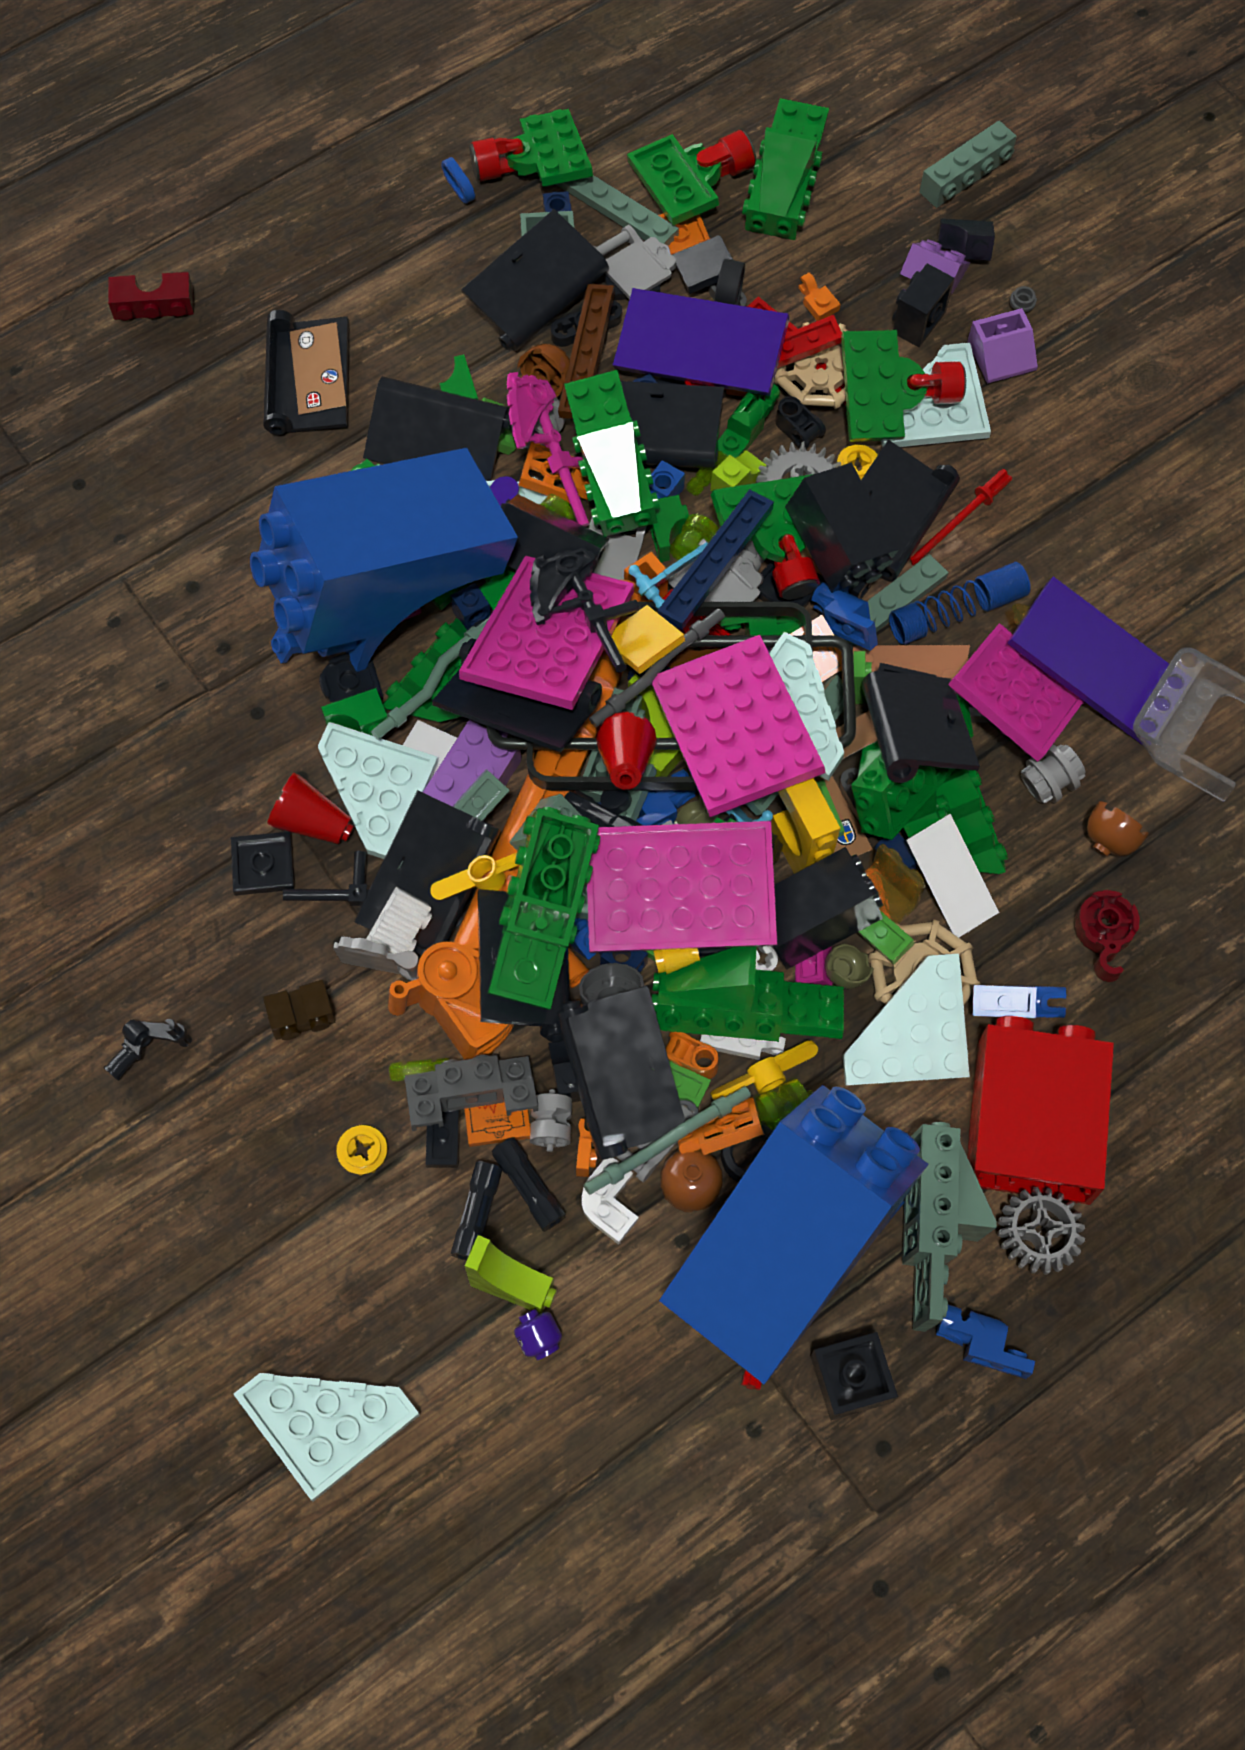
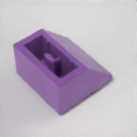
[900,239,970,294]
[967,308,1038,384]

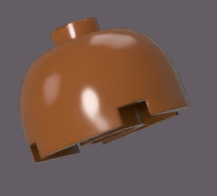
[517,344,570,398]
[1087,801,1149,857]
[660,1149,723,1212]

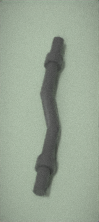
[589,608,725,727]

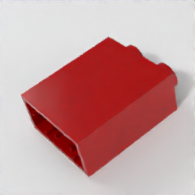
[967,1016,1114,1205]

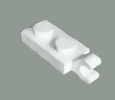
[700,1034,786,1060]

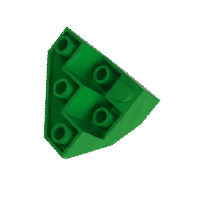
[383,618,467,722]
[903,769,1008,874]

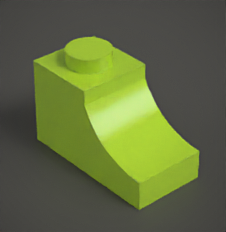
[710,450,767,491]

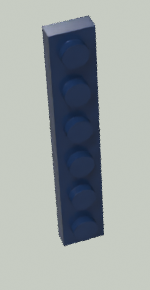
[657,489,774,630]

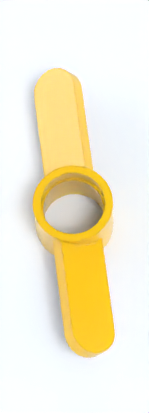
[430,852,518,900]
[710,1040,818,1100]

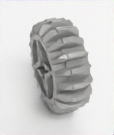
[997,1187,1085,1275]

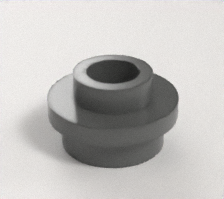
[1010,286,1037,312]

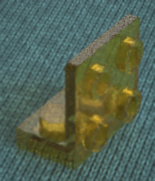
[865,843,926,925]

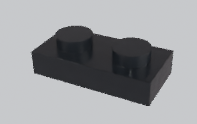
[425,1109,460,1168]

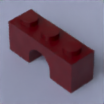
[108,272,194,320]

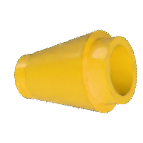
[653,949,700,974]

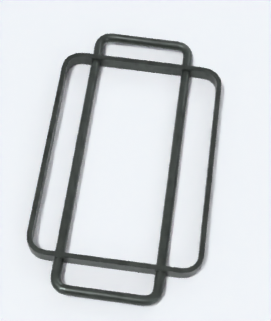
[487,602,856,790]

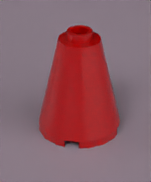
[596,712,657,789]
[267,773,354,844]

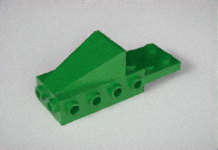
[742,98,829,240]
[564,370,660,537]
[851,692,974,840]
[488,807,600,1010]
[652,946,844,1042]

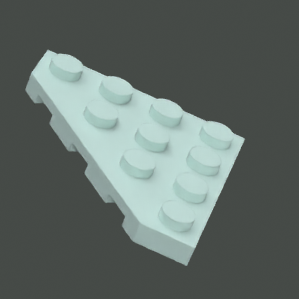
[881,343,991,448]
[769,632,844,781]
[318,722,438,859]
[843,954,970,1086]
[234,1373,420,1502]

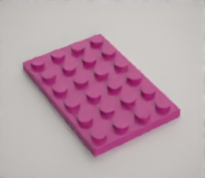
[459,556,634,710]
[651,635,826,817]
[587,821,777,953]

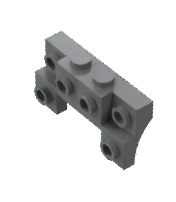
[404,1055,538,1131]

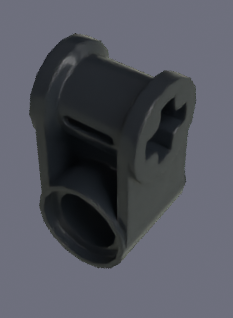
[775,396,826,449]

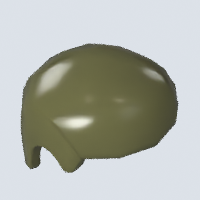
[674,796,718,824]
[825,944,874,990]

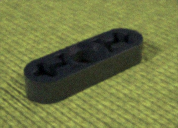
[551,300,622,347]

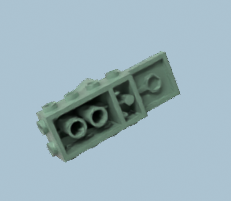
[902,1122,997,1332]

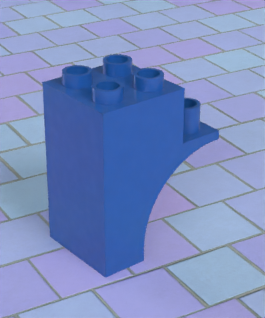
[250,448,518,672]
[659,1085,929,1384]

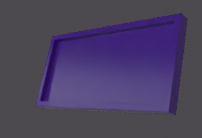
[613,288,790,396]
[1007,576,1189,746]

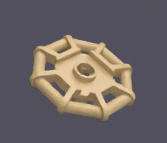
[774,322,848,409]
[868,919,980,1005]

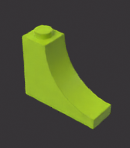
[628,674,683,777]
[465,1235,557,1313]

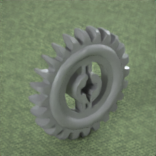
[756,442,841,483]

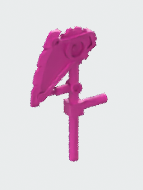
[507,372,590,527]

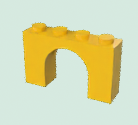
[771,777,840,874]

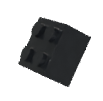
[892,263,955,347]
[811,1332,898,1421]

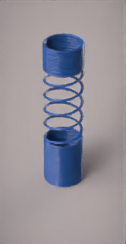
[889,562,1031,645]

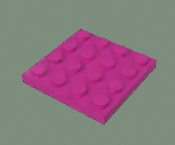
[948,623,1084,762]

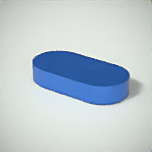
[441,157,475,204]

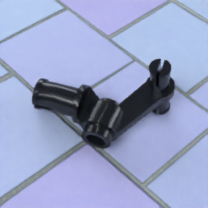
[103,1019,192,1081]

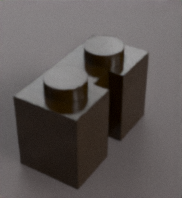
[263,979,336,1040]

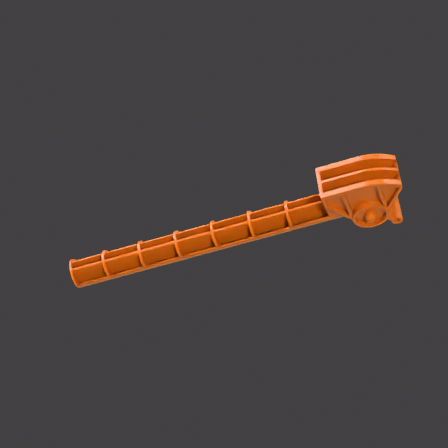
[388,580,653,1060]

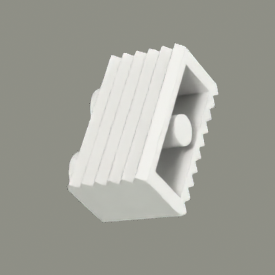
[366,886,432,954]

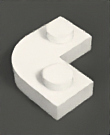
[582,1158,639,1245]

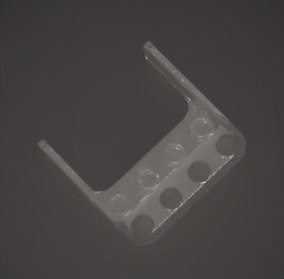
[1133,648,1245,802]

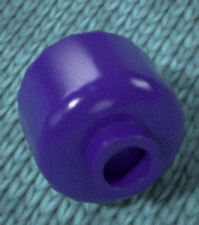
[514,1308,562,1360]

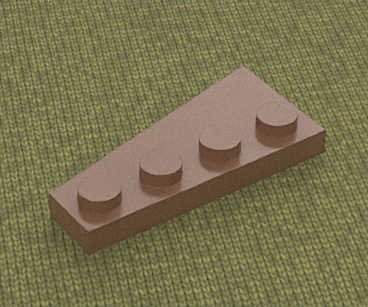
[852,645,970,680]

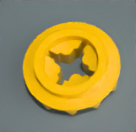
[837,445,878,479]
[337,1125,388,1176]

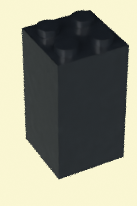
[785,462,899,593]
[501,494,609,573]
[773,847,884,970]

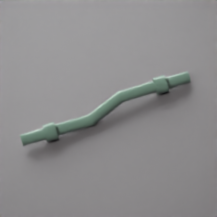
[371,615,491,740]
[583,1086,751,1195]

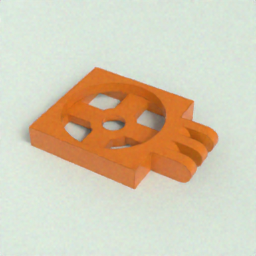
[518,441,590,504]
[678,1097,764,1155]

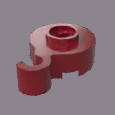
[1075,890,1140,982]

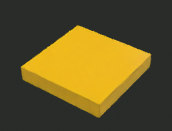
[611,605,685,674]

